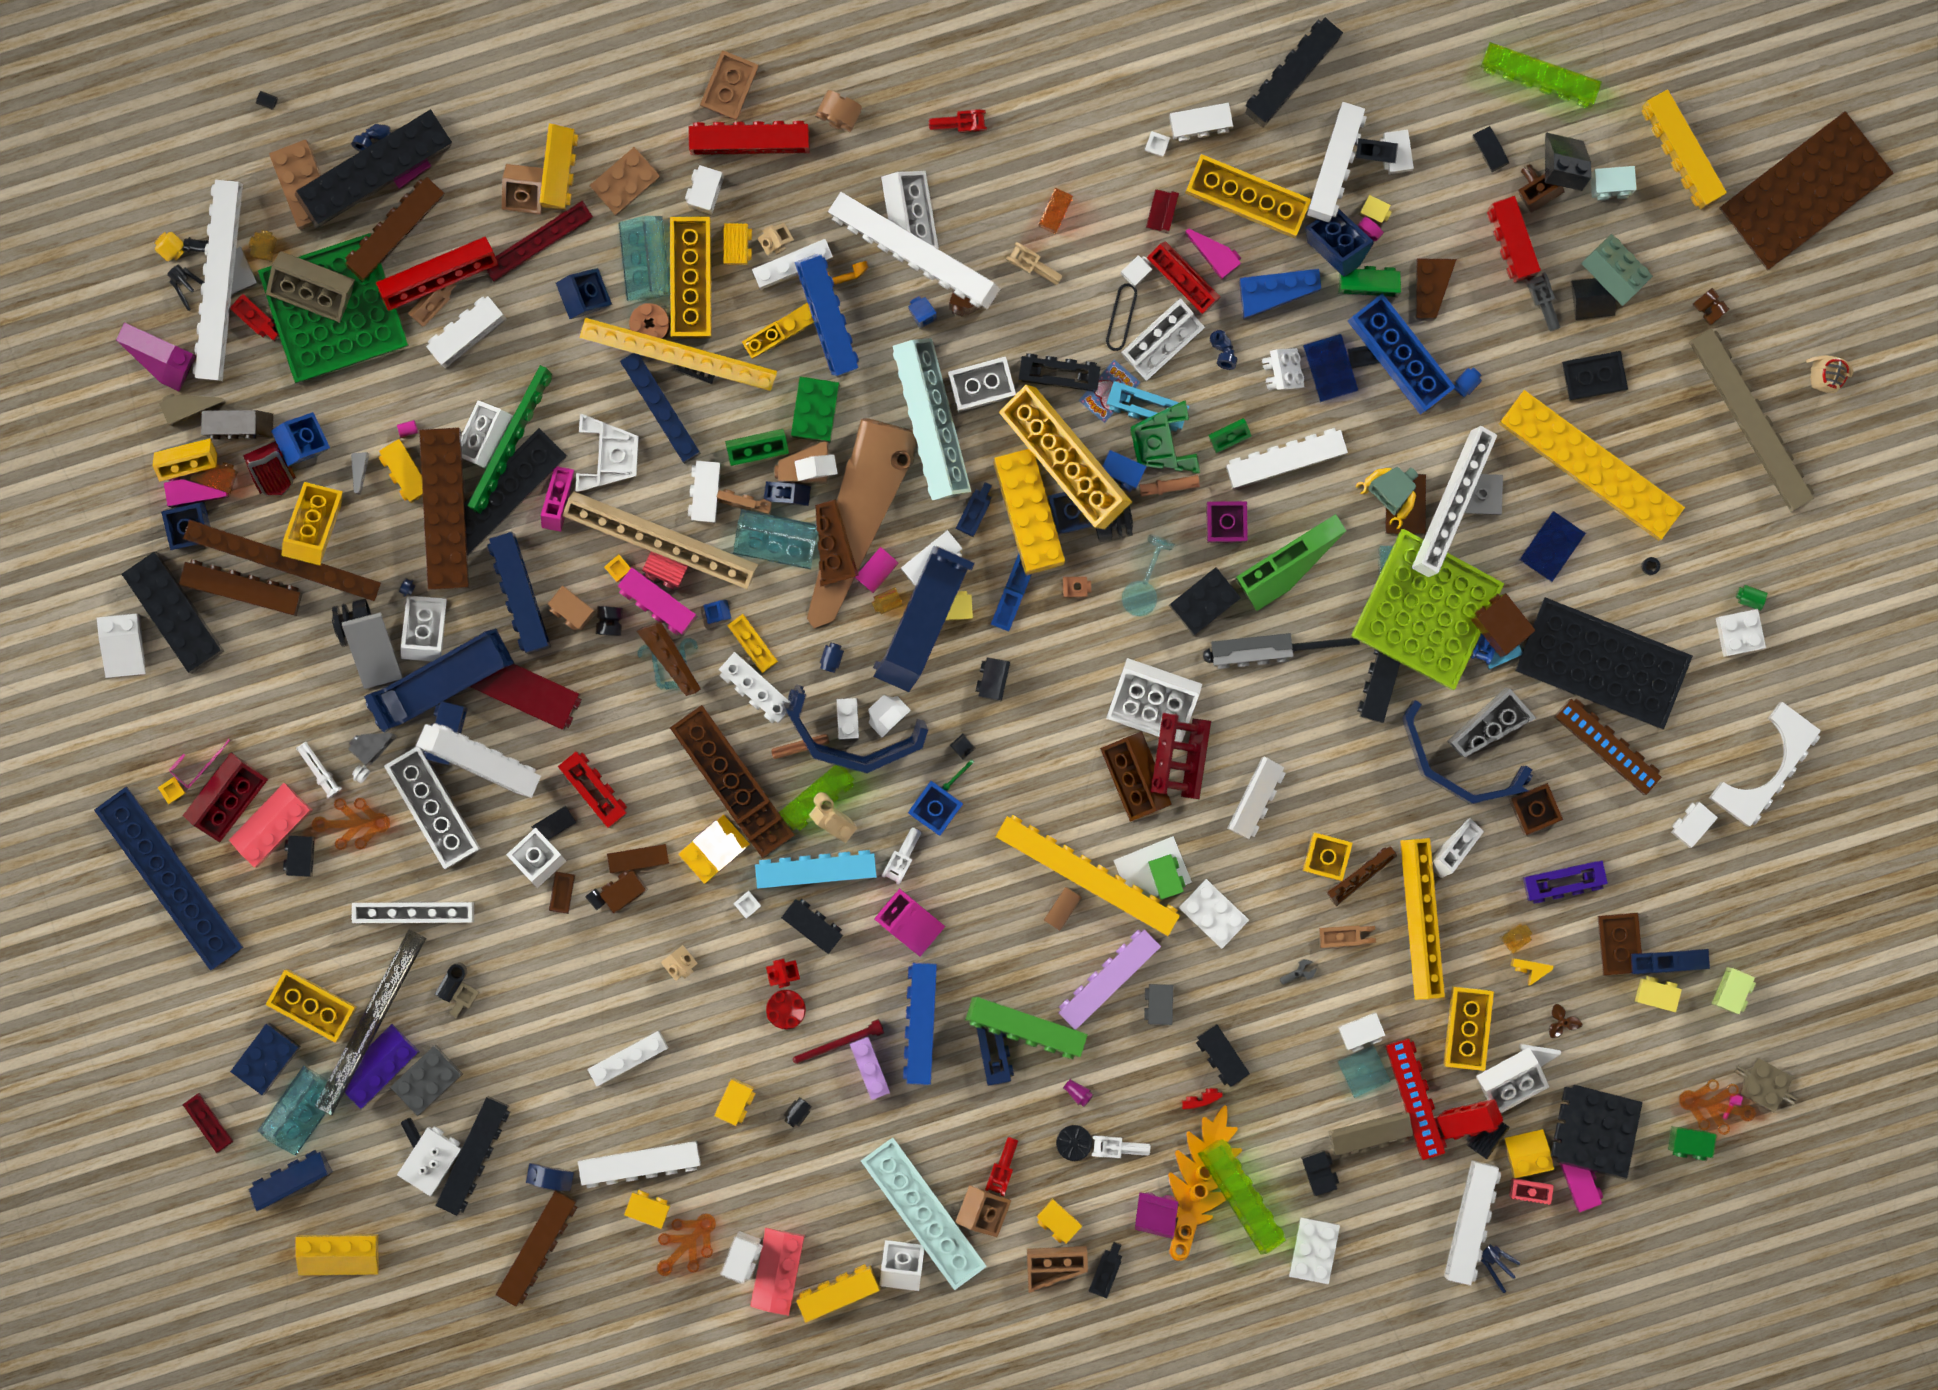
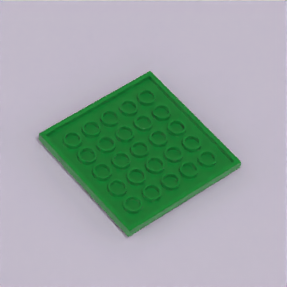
[258,233,409,383]

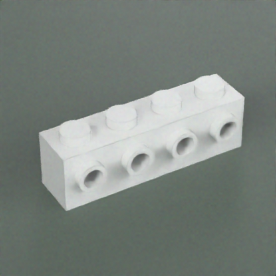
[719,652,790,723]

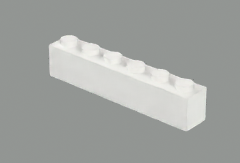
[1307,102,1367,222]
[1226,428,1348,489]
[352,902,474,923]
[578,1141,701,1188]

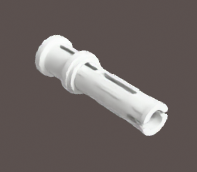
[296,742,342,799]

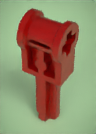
[929,109,987,133]
[985,1137,1018,1197]

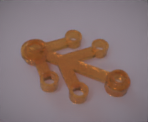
[312,798,390,850]
[1679,1079,1756,1135]
[657,1213,716,1276]

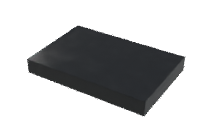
[1562,351,1628,401]

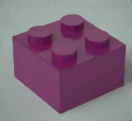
[1206,501,1248,543]

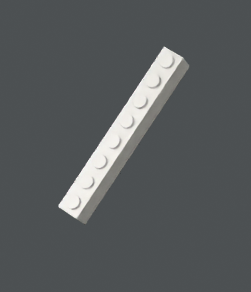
[1412,426,1497,577]

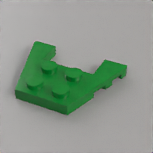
[1130,401,1200,473]

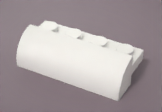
[1121,298,1205,381]

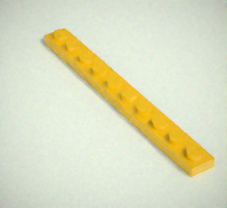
[579,318,777,391]

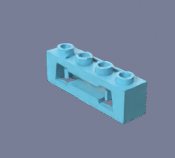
[1106,381,1189,432]

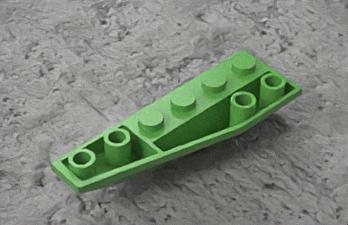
[1235,514,1346,611]

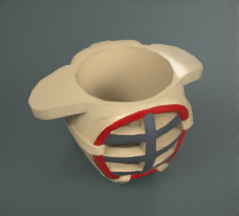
[1806,356,1854,393]

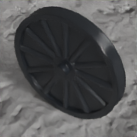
[1056,1125,1092,1161]

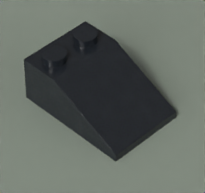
[1545,132,1591,191]

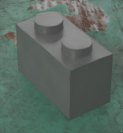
[1144,984,1174,1025]

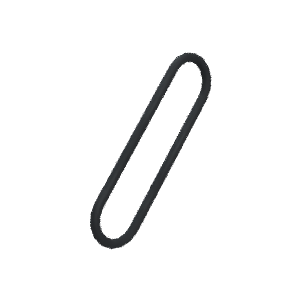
[1106,283,1137,351]

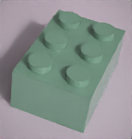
[1581,234,1653,306]

